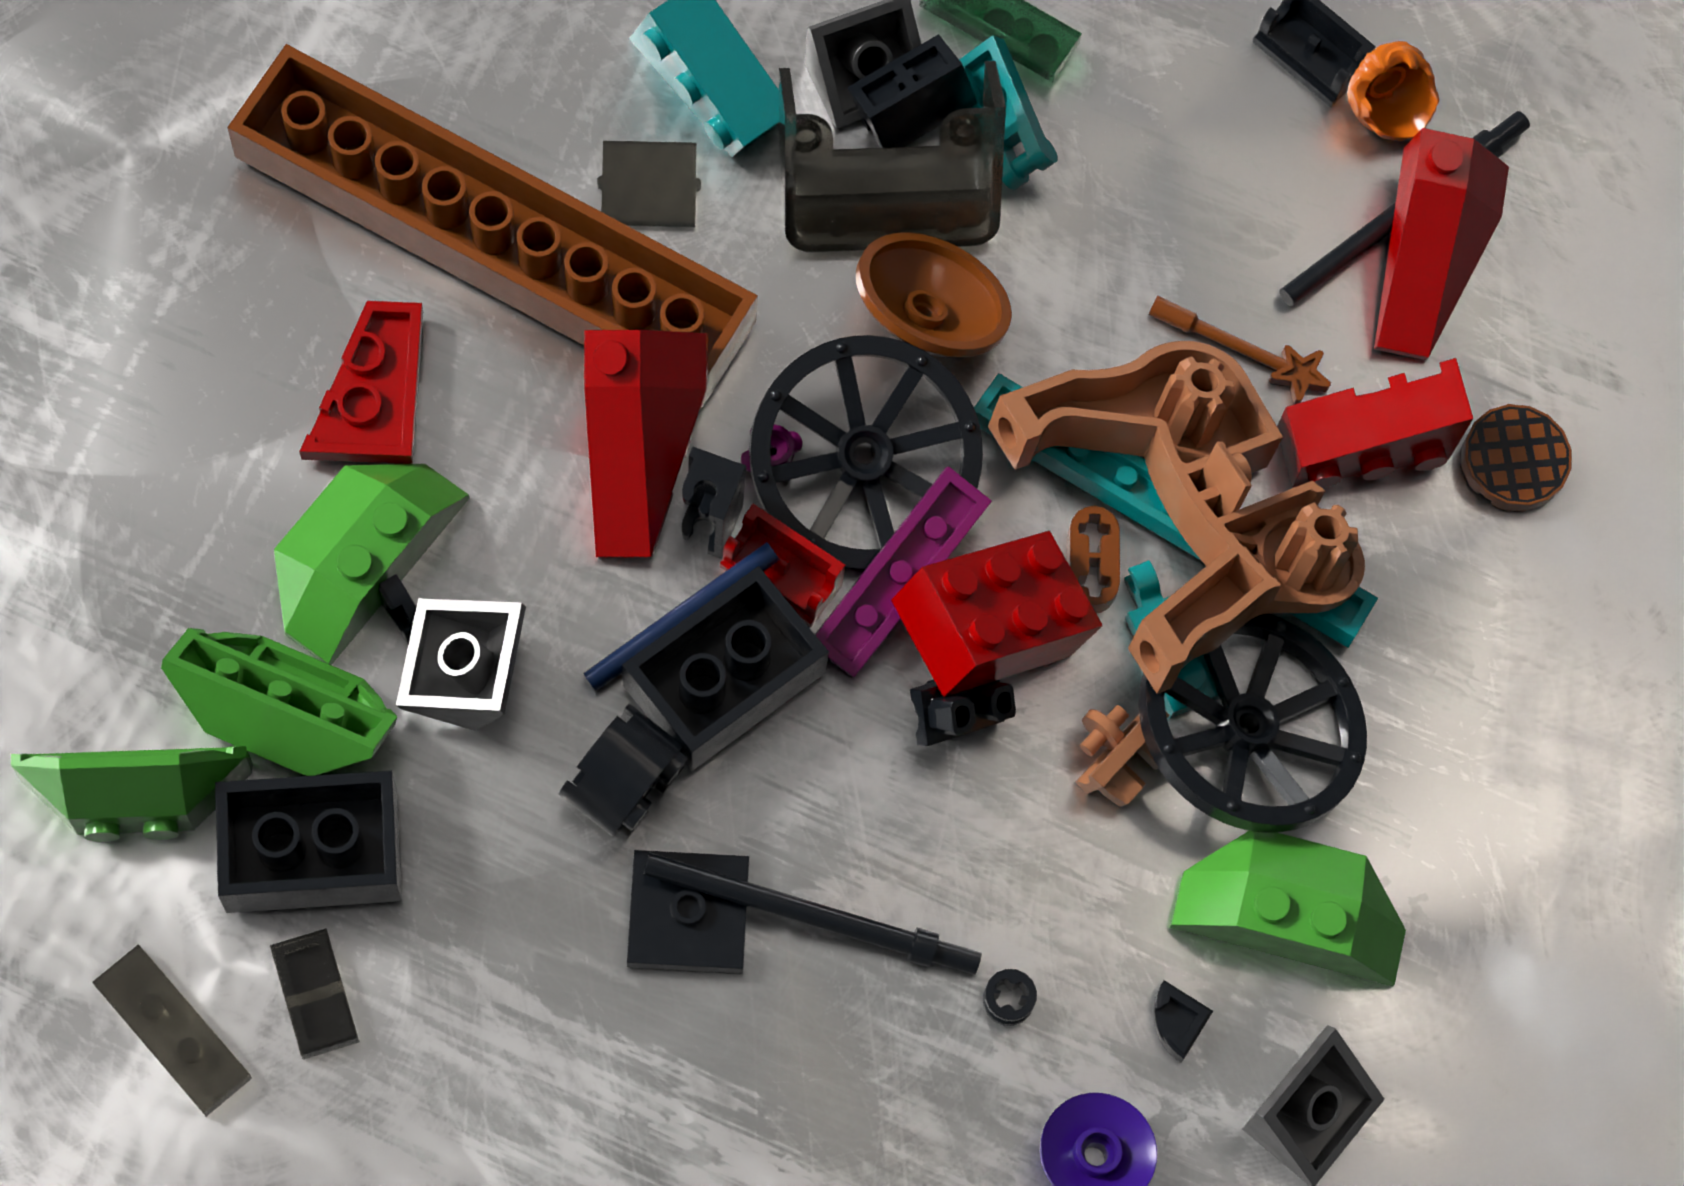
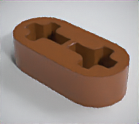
[1067,506,1120,613]

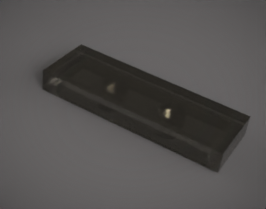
[92,944,252,1117]

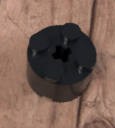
[558,703,688,839]

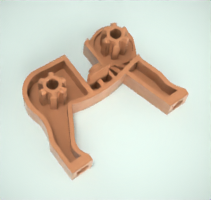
[988,341,1365,694]

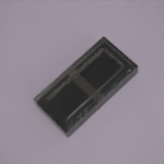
[270,928,360,1060]

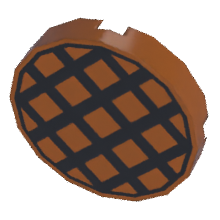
[1461,404,1572,512]

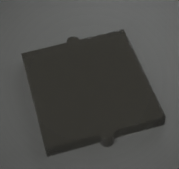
[597,141,701,227]

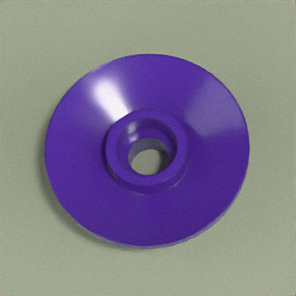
[1040,1093,1157,1186]

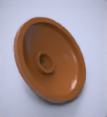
[856,233,1012,358]

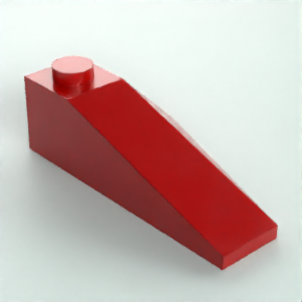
[1374,128,1509,360]
[584,330,708,557]

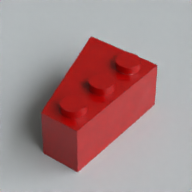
[1277,358,1474,489]

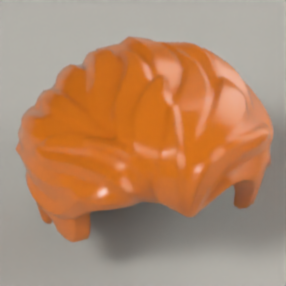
[1347,41,1439,141]

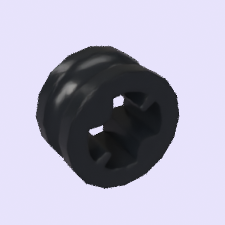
[983,969,1037,1026]

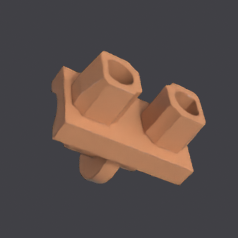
[1075,705,1175,807]

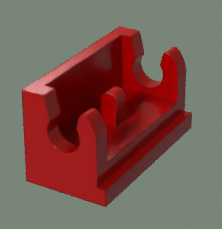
[720,503,845,628]

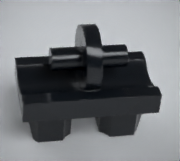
[910,679,1016,746]

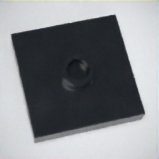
[627,850,749,974]

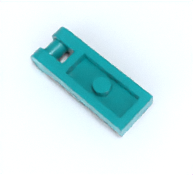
[959,35,1058,191]

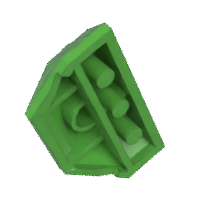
[274,464,470,665]
[161,628,397,776]
[11,746,253,842]
[1170,831,1406,987]

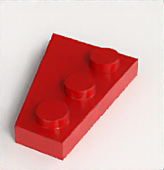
[299,301,423,464]

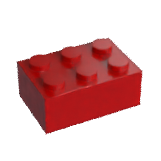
[891,530,1103,697]

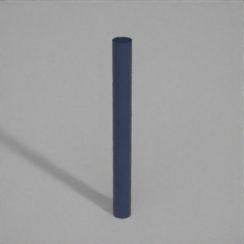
[583,542,780,691]

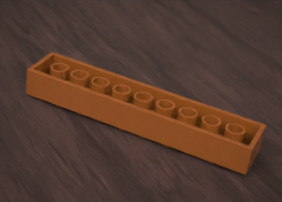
[227,44,758,409]

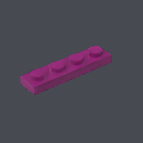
[815,466,992,678]

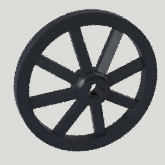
[749,335,983,569]
[1138,613,1367,833]

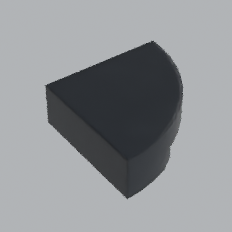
[379,574,417,645]
[1153,980,1213,1063]

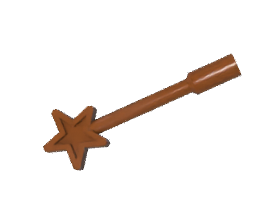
[1148,295,1331,405]

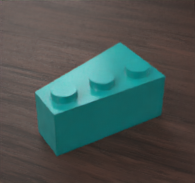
[629,0,794,157]

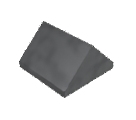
[804,0,921,128]
[396,598,526,731]
[1242,1025,1385,1186]

